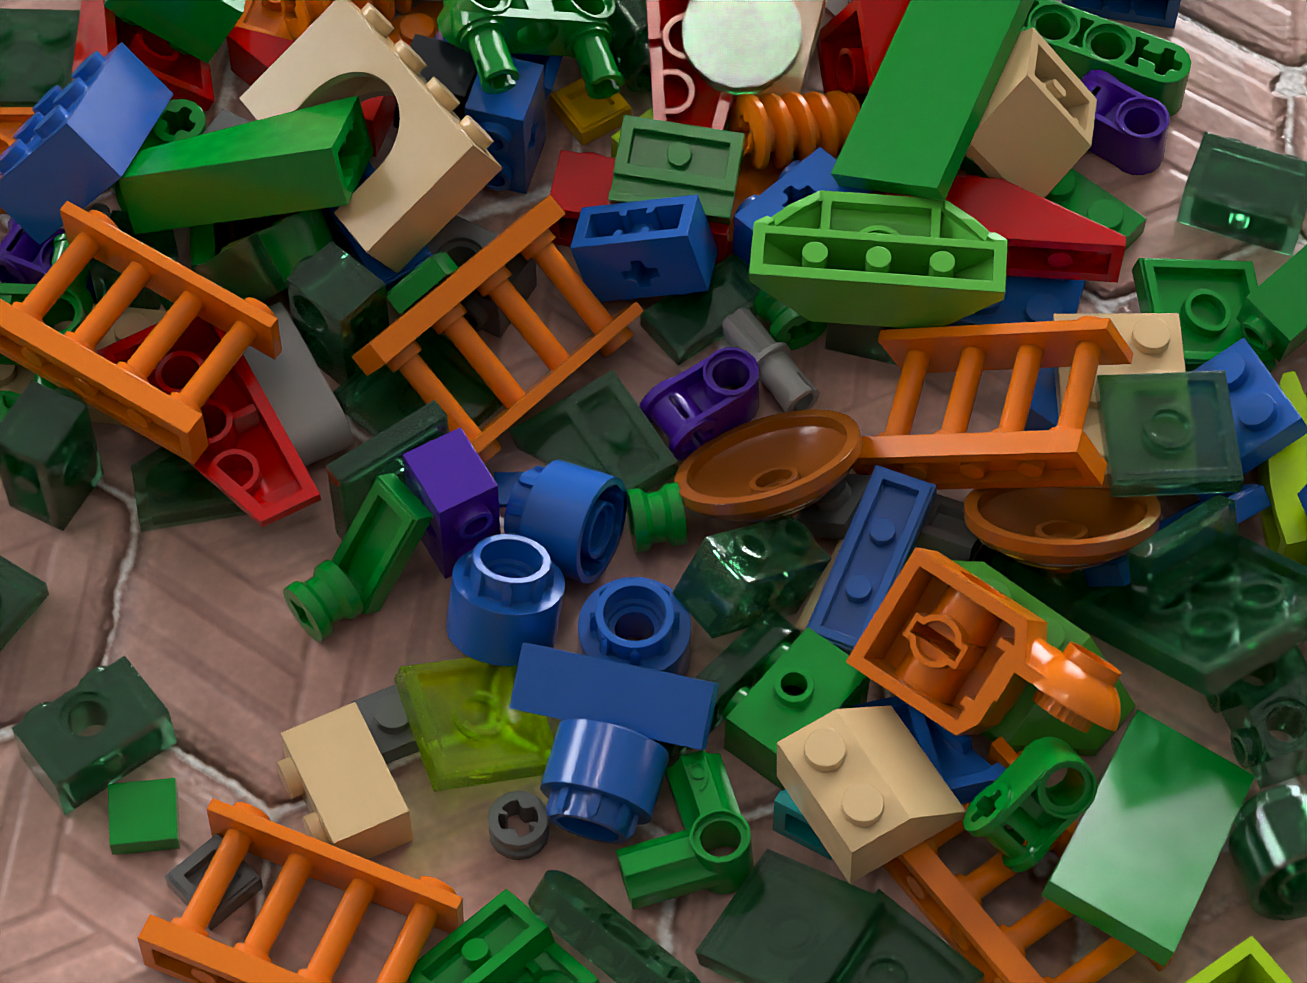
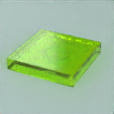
[394,657,554,792]

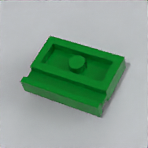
[608,115,745,225]

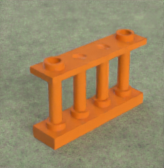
[352,195,644,464]
[0,201,282,465]
[853,316,1134,490]
[882,736,1173,983]
[137,798,464,983]

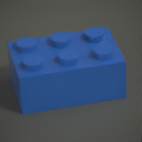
[0,42,173,245]

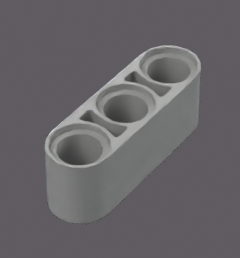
[243,302,354,466]

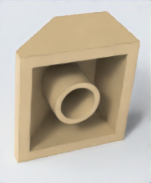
[777,705,966,884]

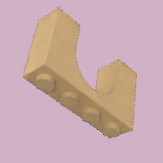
[239,0,503,273]

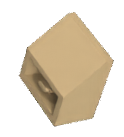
[965,28,1097,198]

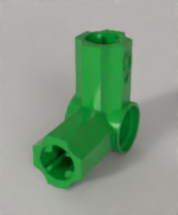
[615,750,754,910]

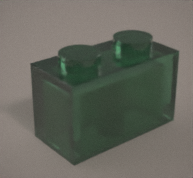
[1177,131,1307,256]

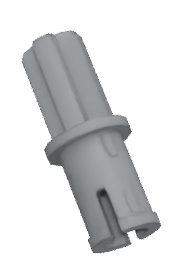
[722,308,820,412]

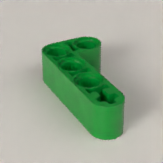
[1020,0,1192,117]

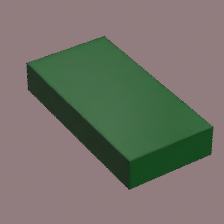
[331,473,434,615]

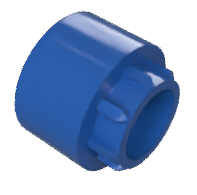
[504,460,627,584]
[446,534,565,666]
[578,577,691,676]
[540,718,670,844]

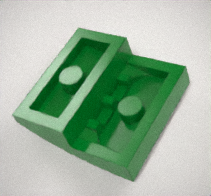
[406,888,600,983]

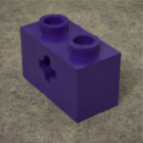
[403,427,501,579]

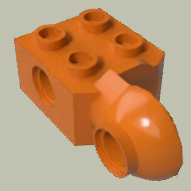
[846,547,1122,736]

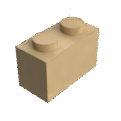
[276,702,413,860]

